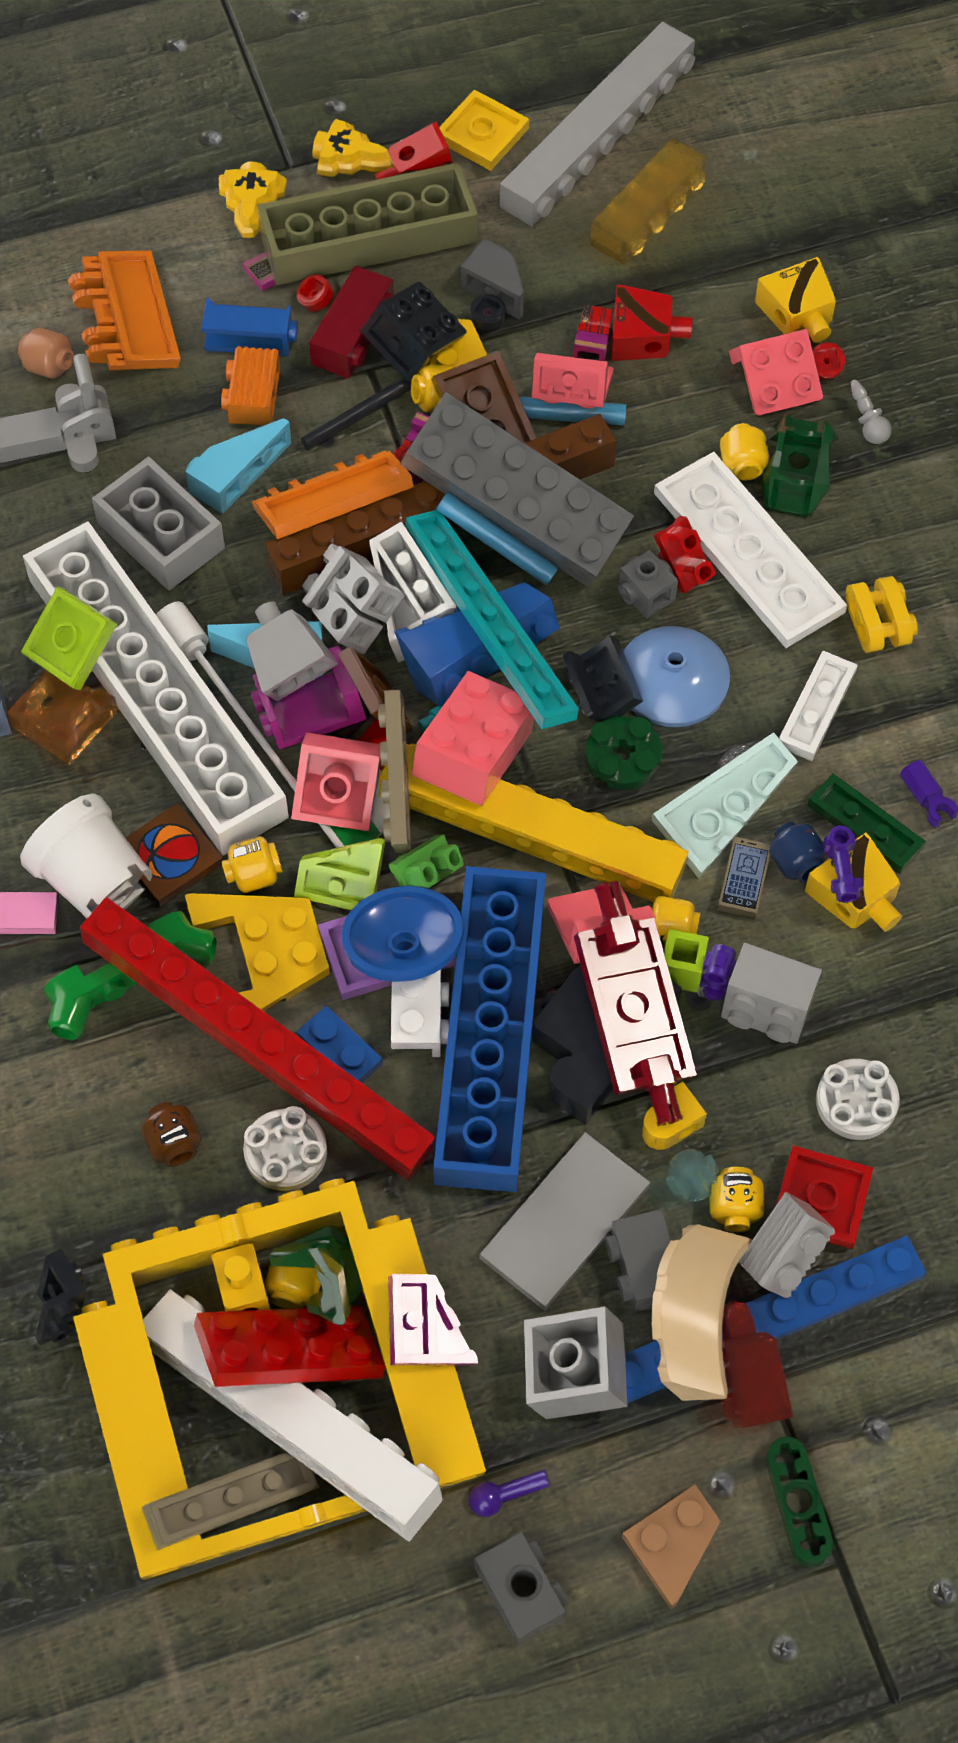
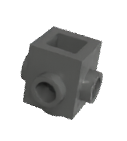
[618,550,678,619]

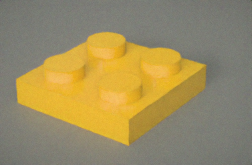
[439,90,530,171]

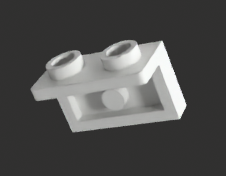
[391,969,449,1057]

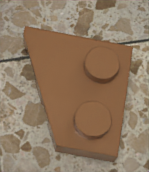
[622,1485,721,1609]

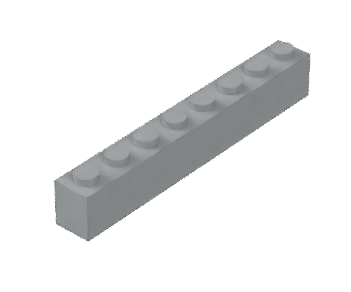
[499,21,695,227]

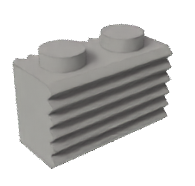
[738,1192,835,1298]

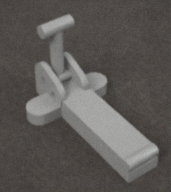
[0,354,116,472]

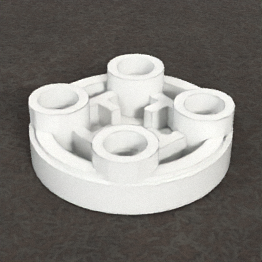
[816,1059,899,1140]
[243,1106,327,1191]

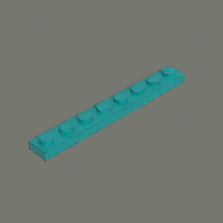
[405,510,579,730]

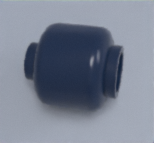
[769,822,827,882]

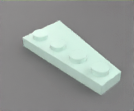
[651,732,798,879]

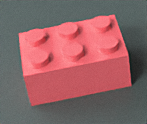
[412,671,534,806]

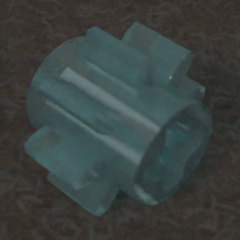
[666,1149,720,1201]

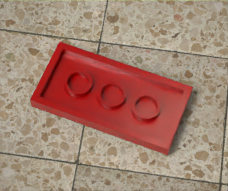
[194,1306,385,1387]

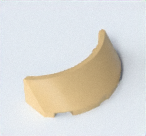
[652,1224,752,1401]

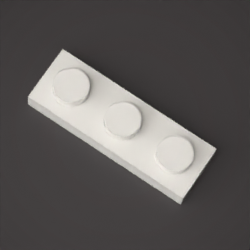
[779,651,858,761]

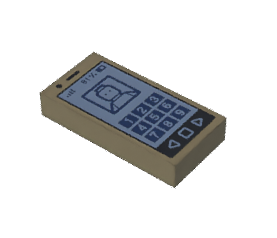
[717,836,771,919]

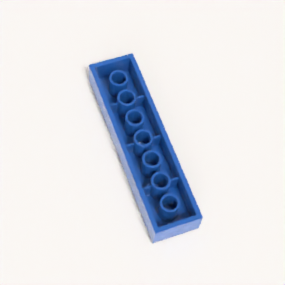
[434,866,546,1193]

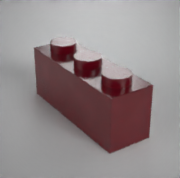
[309,265,394,379]

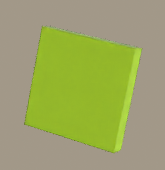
[21,586,117,690]

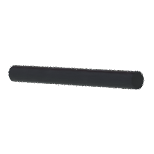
[301,377,412,450]

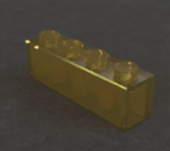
[591,138,706,265]

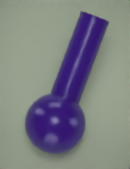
[468,1469,551,1517]

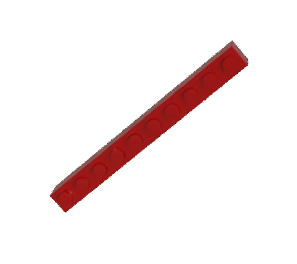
[80,897,436,1182]

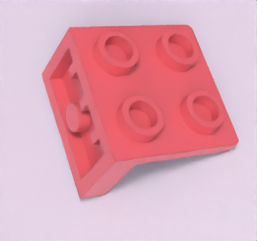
[729,329,823,416]
[532,353,614,408]
[547,885,656,964]

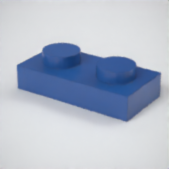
[297,1006,383,1083]

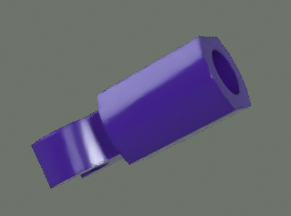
[900,759,958,828]

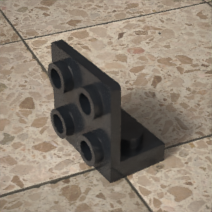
[360,281,467,383]

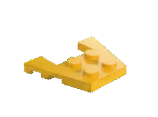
[185,893,330,1013]

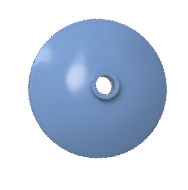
[623,626,730,727]

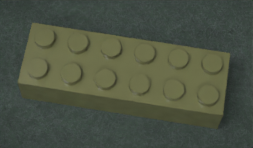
[257,163,478,285]

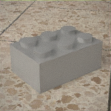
[92,456,225,591]

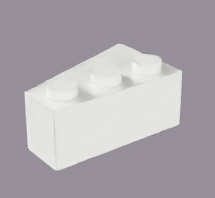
[369,522,456,663]

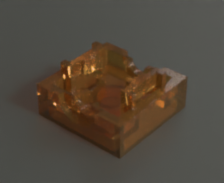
[7,670,118,765]

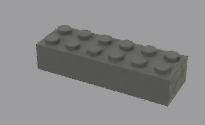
[400,392,634,586]

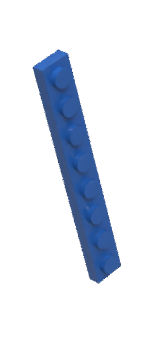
[625,1235,927,1404]

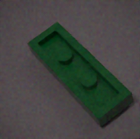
[807,773,926,874]

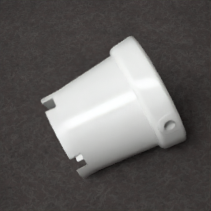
[20,793,152,919]

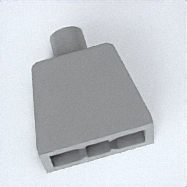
[246,602,338,701]

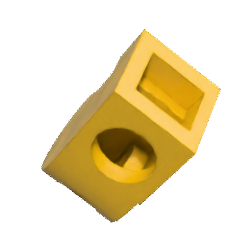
[642,1081,707,1150]

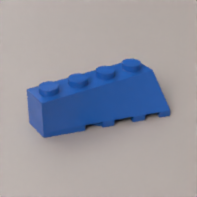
[394,582,560,706]

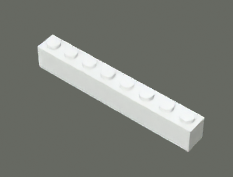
[143,1289,443,1542]

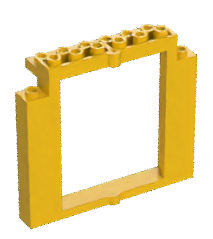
[73,1178,486,1580]

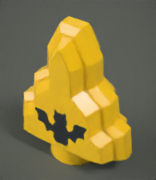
[313,119,392,177]
[219,161,287,238]

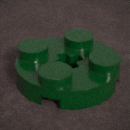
[585,716,663,791]

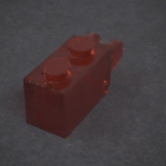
[721,1301,793,1428]

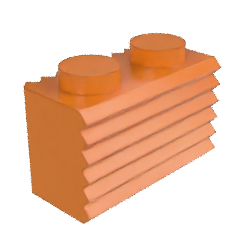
[221,346,280,426]

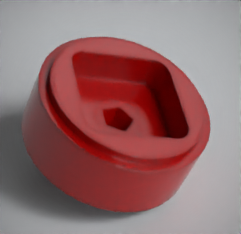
[297,275,333,312]
[813,342,845,380]

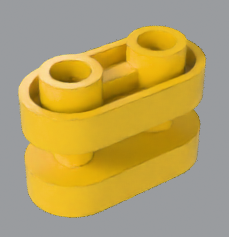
[846,576,918,653]

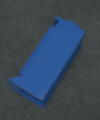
[202,297,298,357]

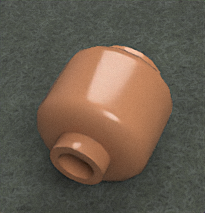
[18,327,74,379]

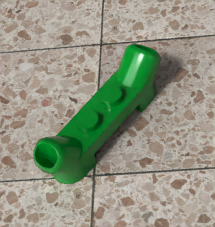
[44,911,217,1040]

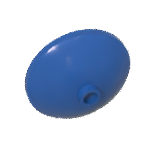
[342,886,464,982]

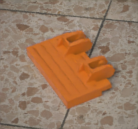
[68,250,181,370]
[252,450,414,540]

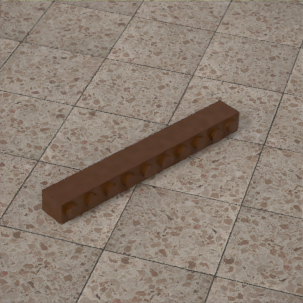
[265,414,617,596]

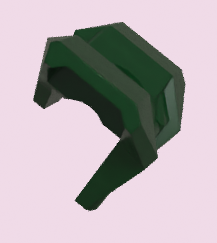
[762,414,838,517]
[269,1225,362,1325]

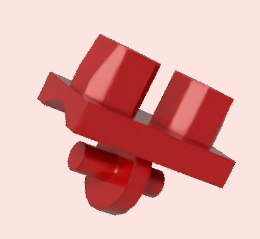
[653,516,716,593]

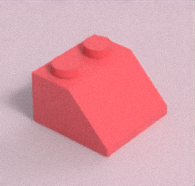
[291,732,381,831]

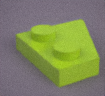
[294,838,386,910]

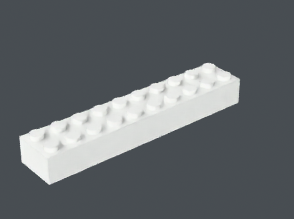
[23,522,289,856]

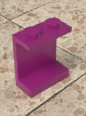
[250,645,366,750]

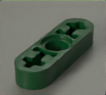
[766,1437,833,1567]

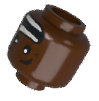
[141,1102,202,1167]

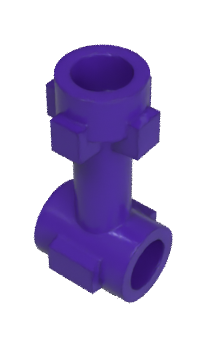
[823,826,863,903]
[700,944,737,1001]

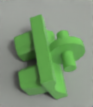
[388,834,464,889]

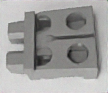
[302,544,405,654]

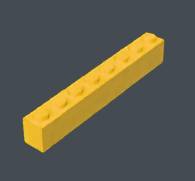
[379,744,689,902]

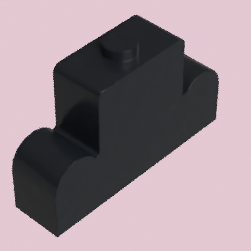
[533,967,682,1125]

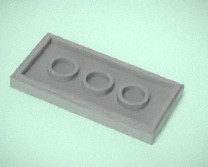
[479,1132,650,1311]

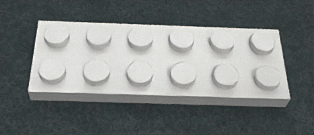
[654,452,847,648]

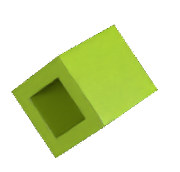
[664,929,709,993]

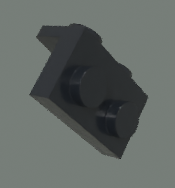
[563,635,643,722]
[35,1249,87,1345]

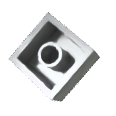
[721,943,822,1044]
[524,1306,627,1419]

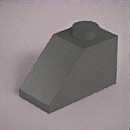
[461,238,524,319]

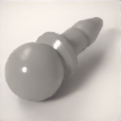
[851,379,892,444]

